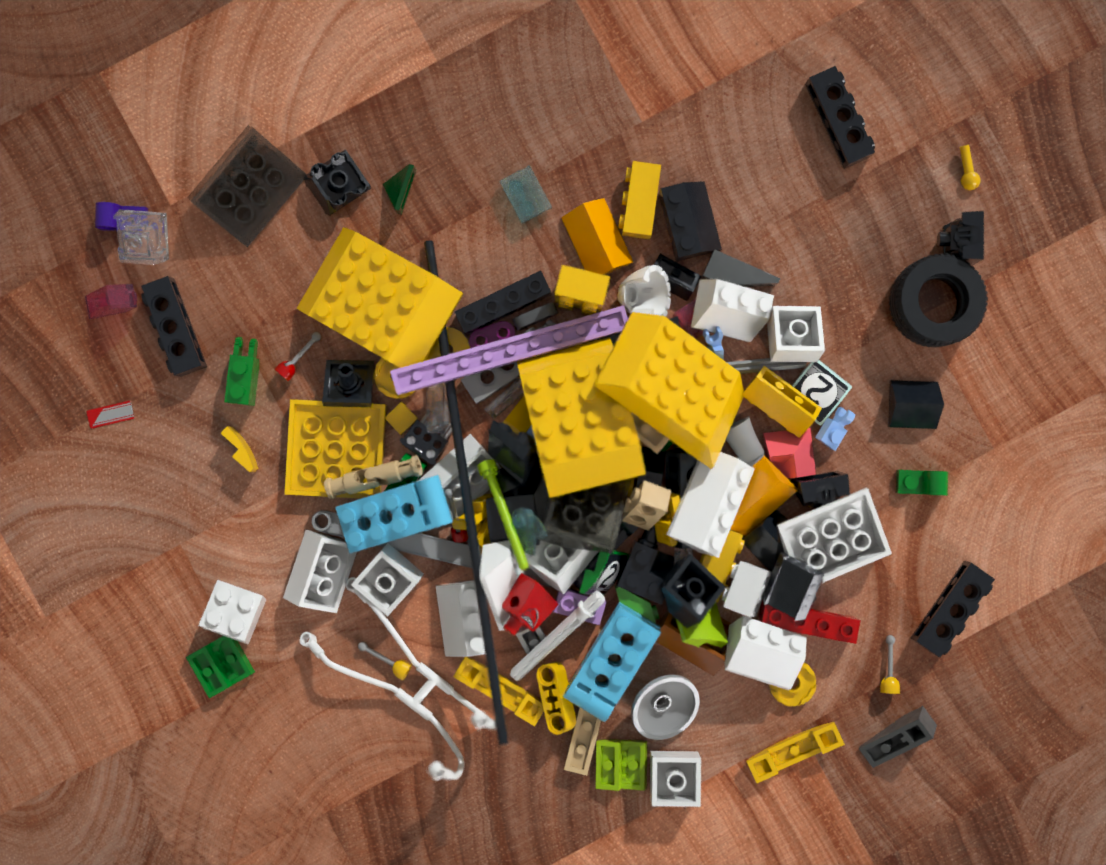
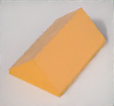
[561,198,633,275]
[730,456,798,536]

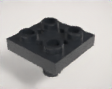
[322,360,375,407]

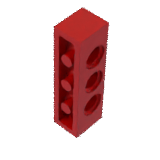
[757,600,861,644]

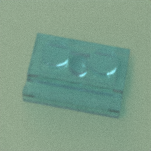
[499,165,552,224]

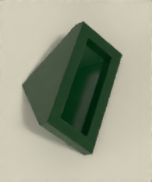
[383,164,417,215]

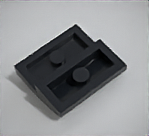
[486,493,540,547]

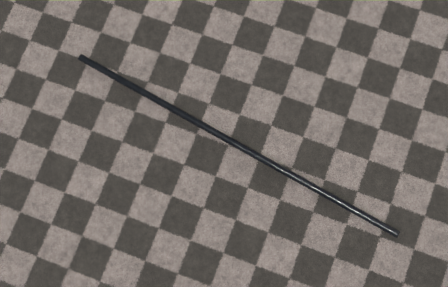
[424,240,509,745]

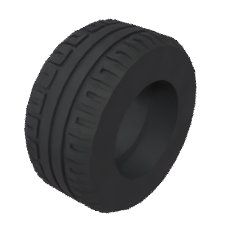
[889,254,988,347]

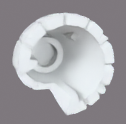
[617,265,671,317]

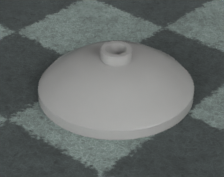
[631,675,700,740]

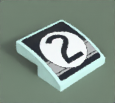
[791,360,852,426]

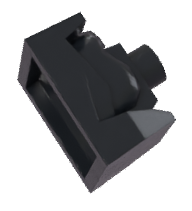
[937,211,984,266]
[791,471,850,508]

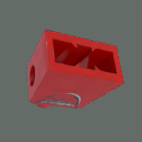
[502,573,558,636]

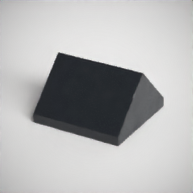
[888,380,944,429]

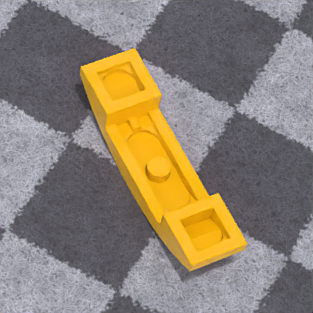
[453,657,544,726]
[746,722,845,783]

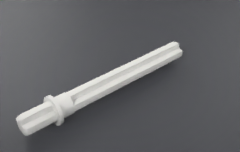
[510,591,605,681]

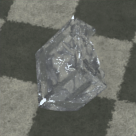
[113,209,169,265]

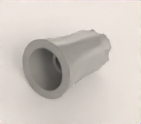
[726,416,766,467]

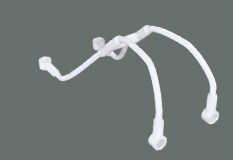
[300,577,496,780]

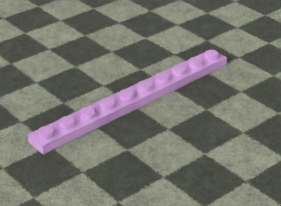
[391,306,628,395]

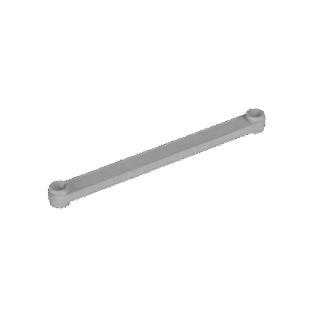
[312,510,553,588]

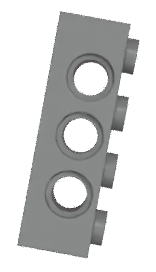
[461,327,541,405]

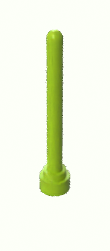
[477,459,529,570]

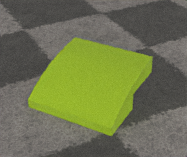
[676,602,728,647]
[596,739,647,791]

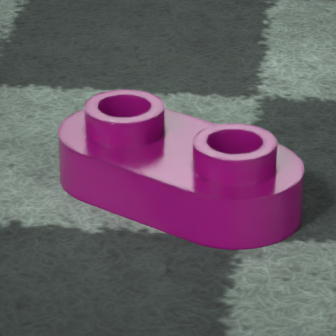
[469,321,515,348]

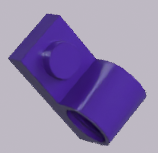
[95,202,148,232]

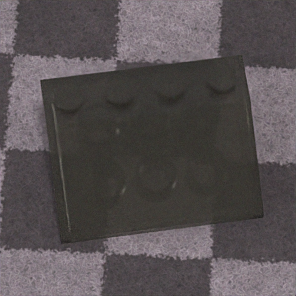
[187,125,307,248]
[537,478,631,553]

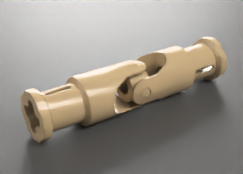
[324,455,423,499]

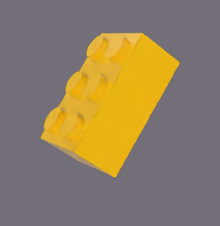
[555,265,610,315]

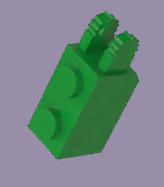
[224,337,260,406]

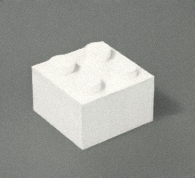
[767,306,825,362]
[351,543,424,616]
[722,561,772,618]
[199,580,266,644]
[650,751,701,807]

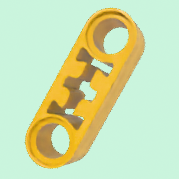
[536,662,576,735]

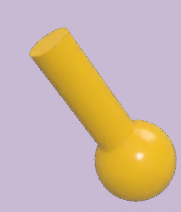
[959,145,981,190]

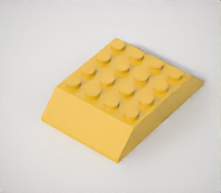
[296,227,463,368]
[594,312,744,469]
[517,337,646,498]

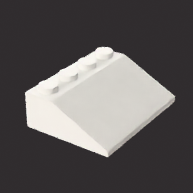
[777,488,892,583]

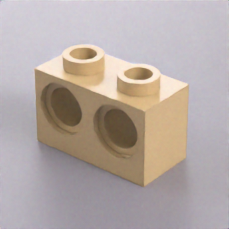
[621,481,671,531]

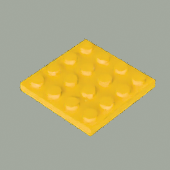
[284,399,386,499]

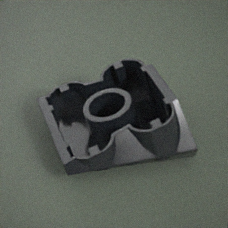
[304,150,371,216]
[488,420,537,484]
[762,552,824,621]

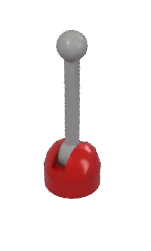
[274,332,321,382]
[444,488,468,543]

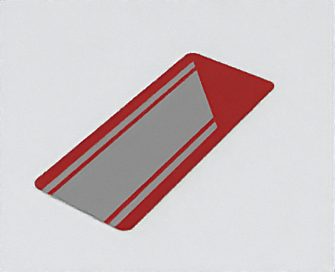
[87,401,134,429]

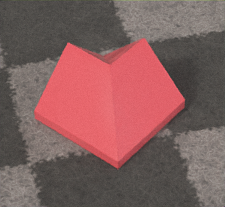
[763,428,816,479]

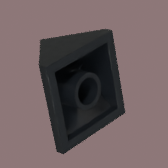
[742,509,788,572]

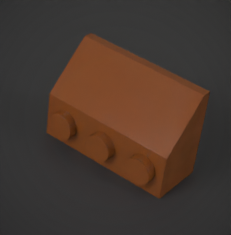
[656,609,732,676]

